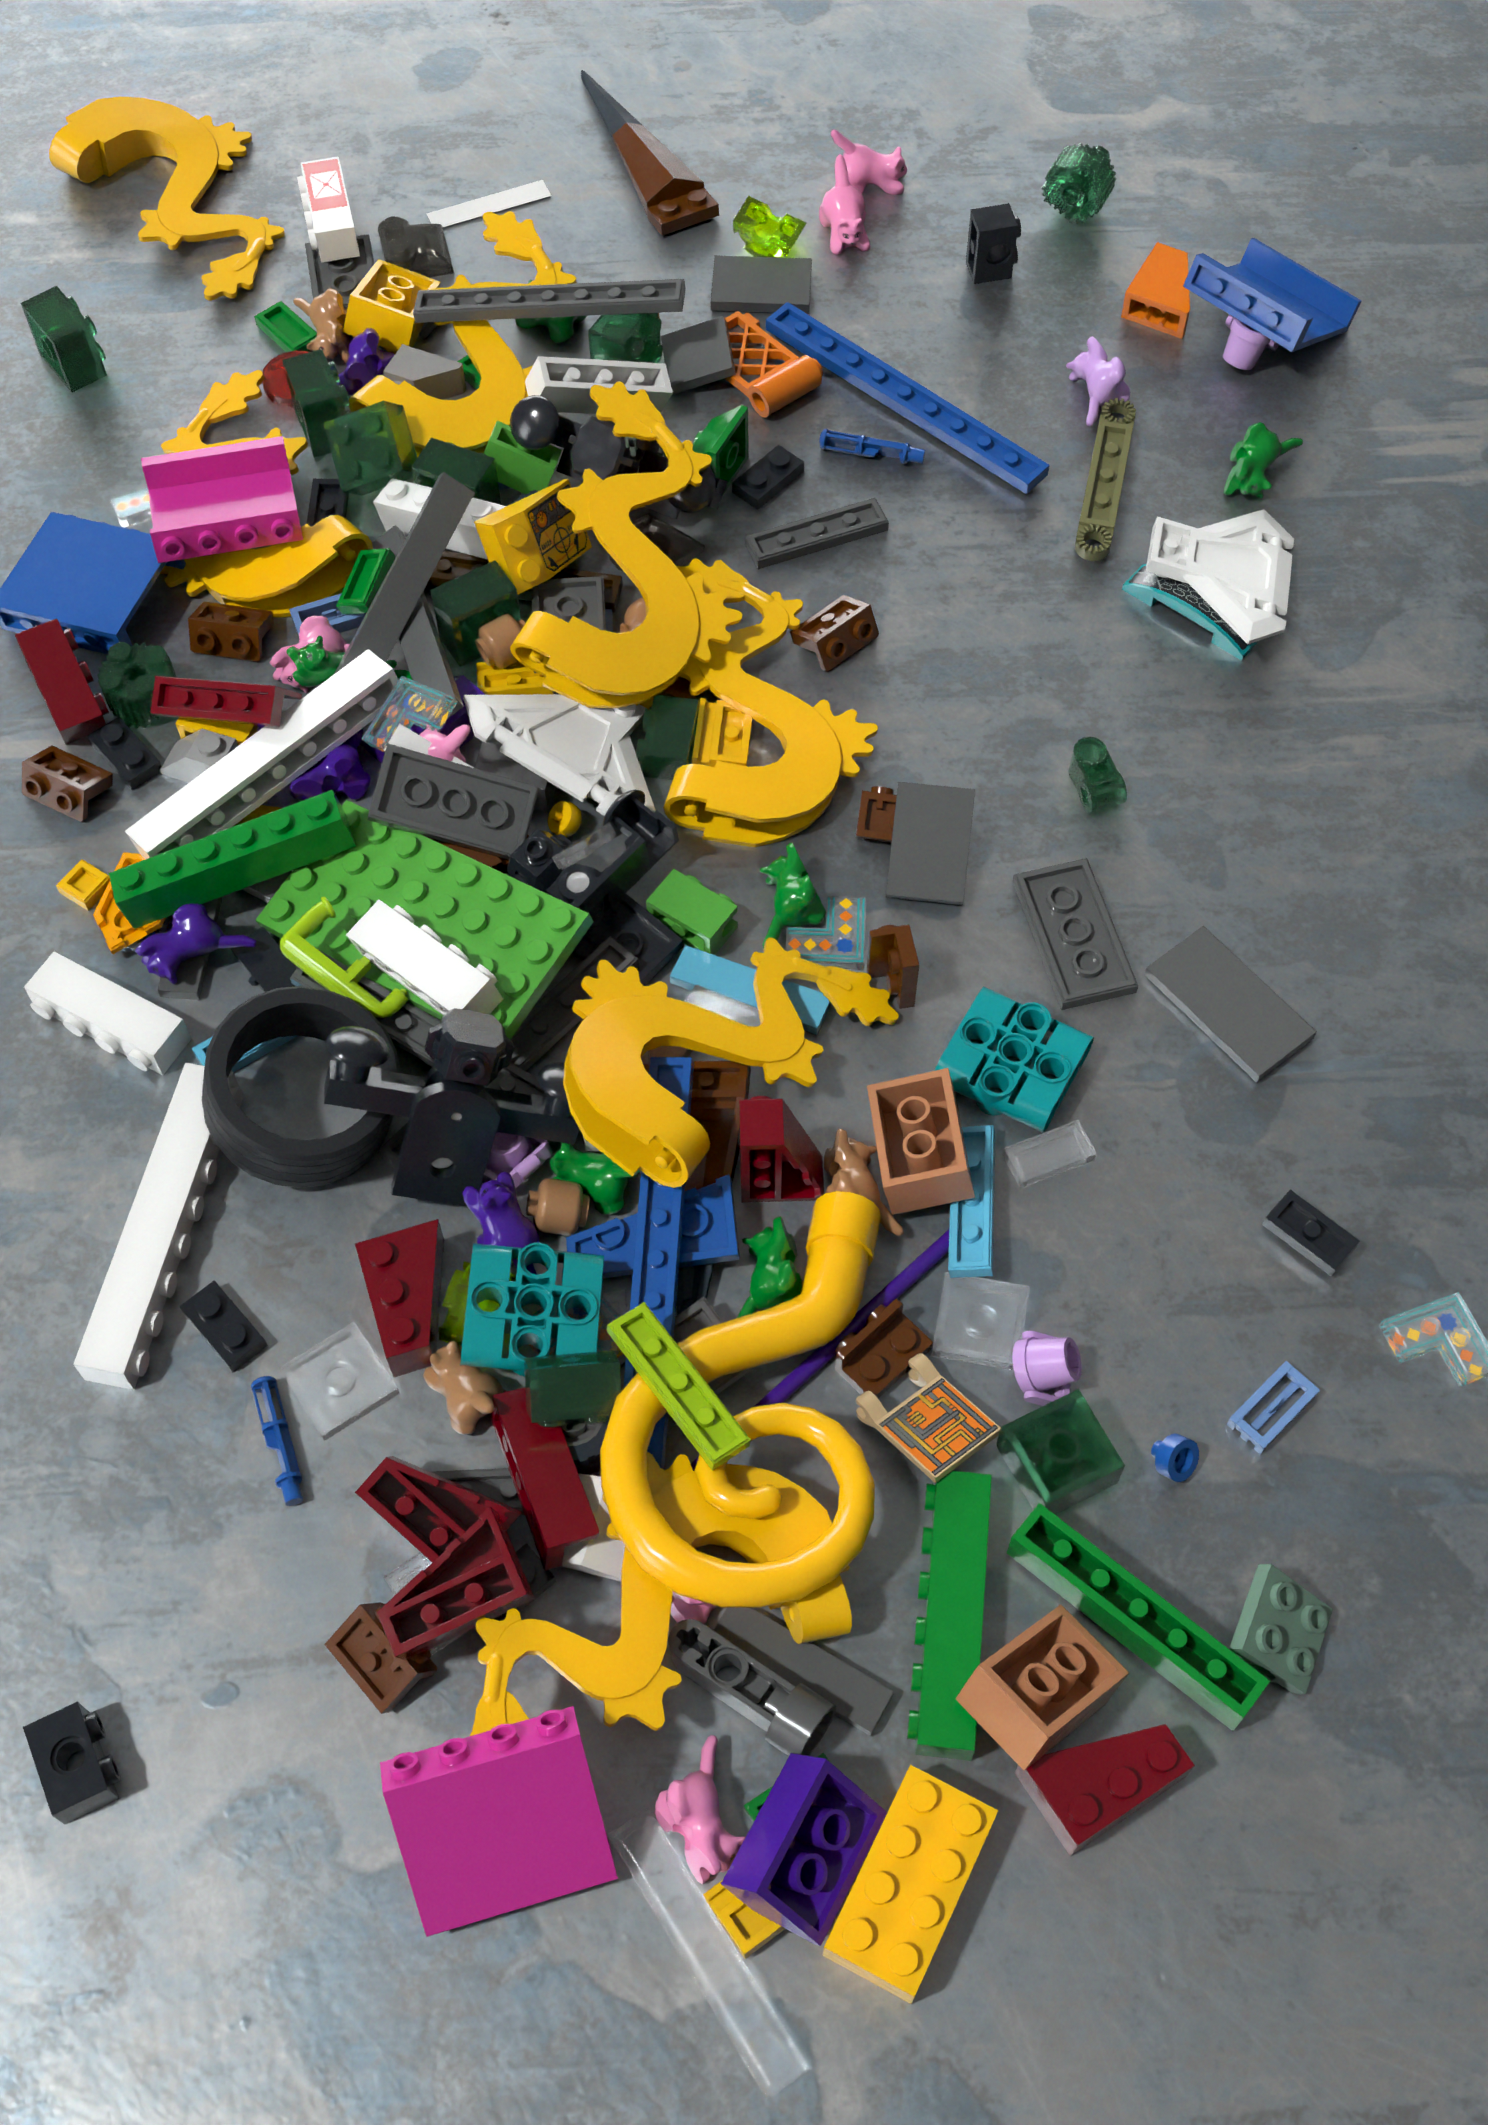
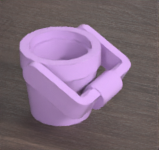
[1223,315,1279,370]
[483,1132,553,1189]
[1012,1331,1082,1409]

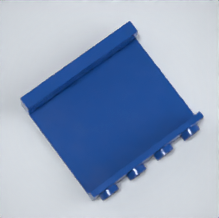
[1183,238,1362,352]
[0,512,186,659]

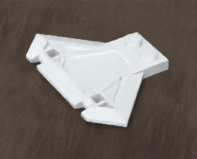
[1146,509,1294,644]
[463,694,656,816]

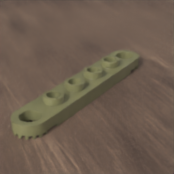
[1075,398,1136,561]

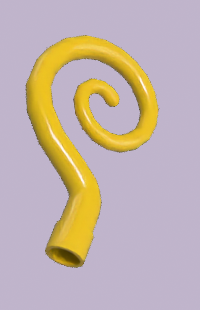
[600,1191,881,1608]

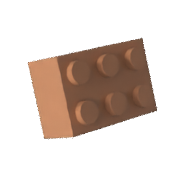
[867,1068,975,1215]
[956,1604,1129,1771]

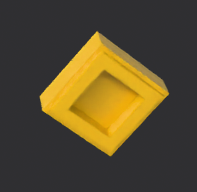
[56,859,110,911]

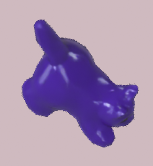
[331,328,395,397]
[290,729,371,801]
[135,903,257,984]
[462,1171,539,1275]

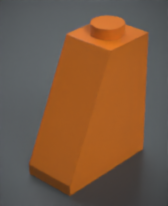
[1121,242,1190,339]

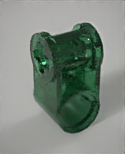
[1068,737,1127,813]

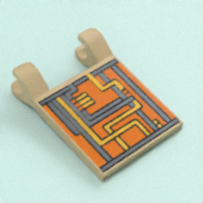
[856,1353,1001,1483]

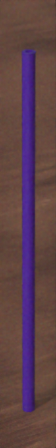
[691,1229,949,1471]

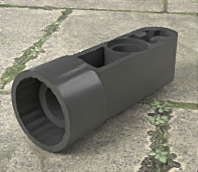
[668,1619,836,1756]

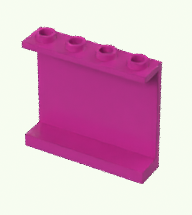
[141,436,303,563]
[380,1706,618,1937]

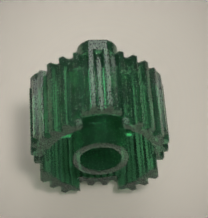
[1041,143,1116,224]
[97,642,177,729]

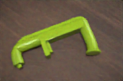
[280,896,408,1018]

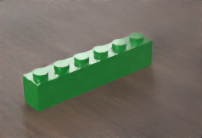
[109,790,356,929]
[907,1471,992,1761]
[1007,1503,1270,1731]

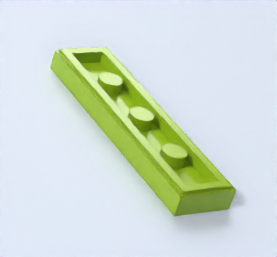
[607,1302,751,1471]

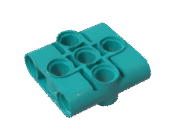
[934,987,1094,1133]
[460,1242,604,1377]

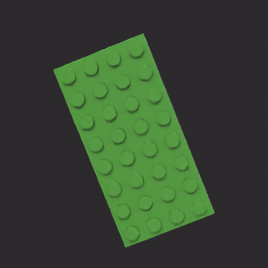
[255,800,594,1040]

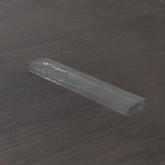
[607,1807,810,2101]

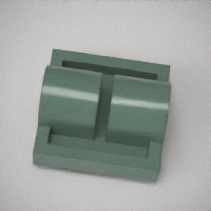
[1229,1564,1333,1694]

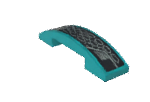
[1122,564,1259,661]

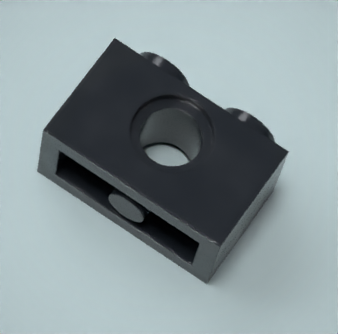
[966,203,1021,284]
[23,1701,121,1825]

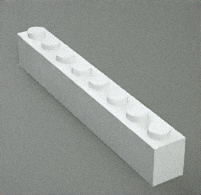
[125,649,406,859]
[73,1062,243,1390]

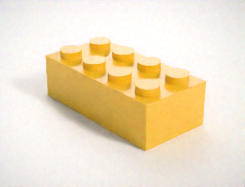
[822,1764,999,2004]

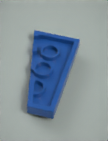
[566,1174,740,1279]

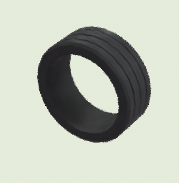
[201,986,401,1188]

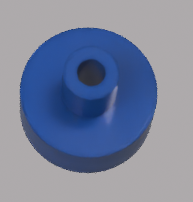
[1151,1433,1199,1482]

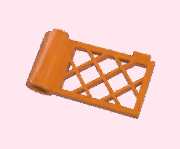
[724,311,823,417]

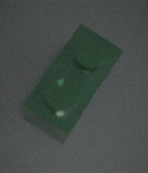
[636,695,699,780]
[524,1350,621,1427]

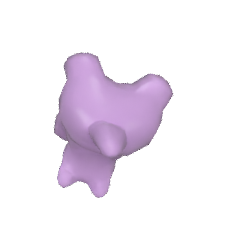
[1066,336,1130,426]

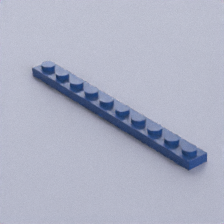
[766,302,1049,494]
[623,1057,694,1470]

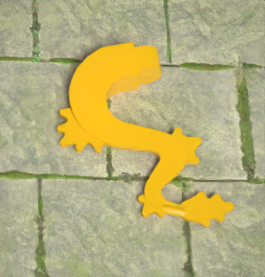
[49,96,285,301]
[348,211,577,470]
[160,370,373,617]
[510,381,743,708]
[663,559,878,848]
[563,937,899,1188]
[470,1452,852,1736]

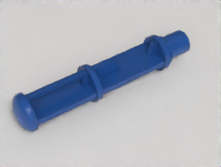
[819,429,925,464]
[251,1376,303,1506]

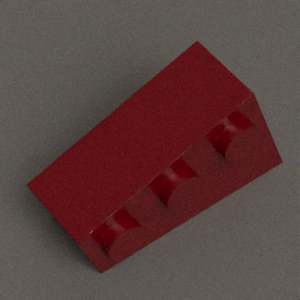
[15,618,109,745]
[739,1096,824,1203]
[355,1219,444,1377]
[355,1456,523,1563]
[377,1506,535,1660]
[1015,1724,1195,1856]

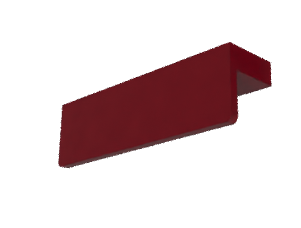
[150,676,302,727]
[491,1383,599,1570]

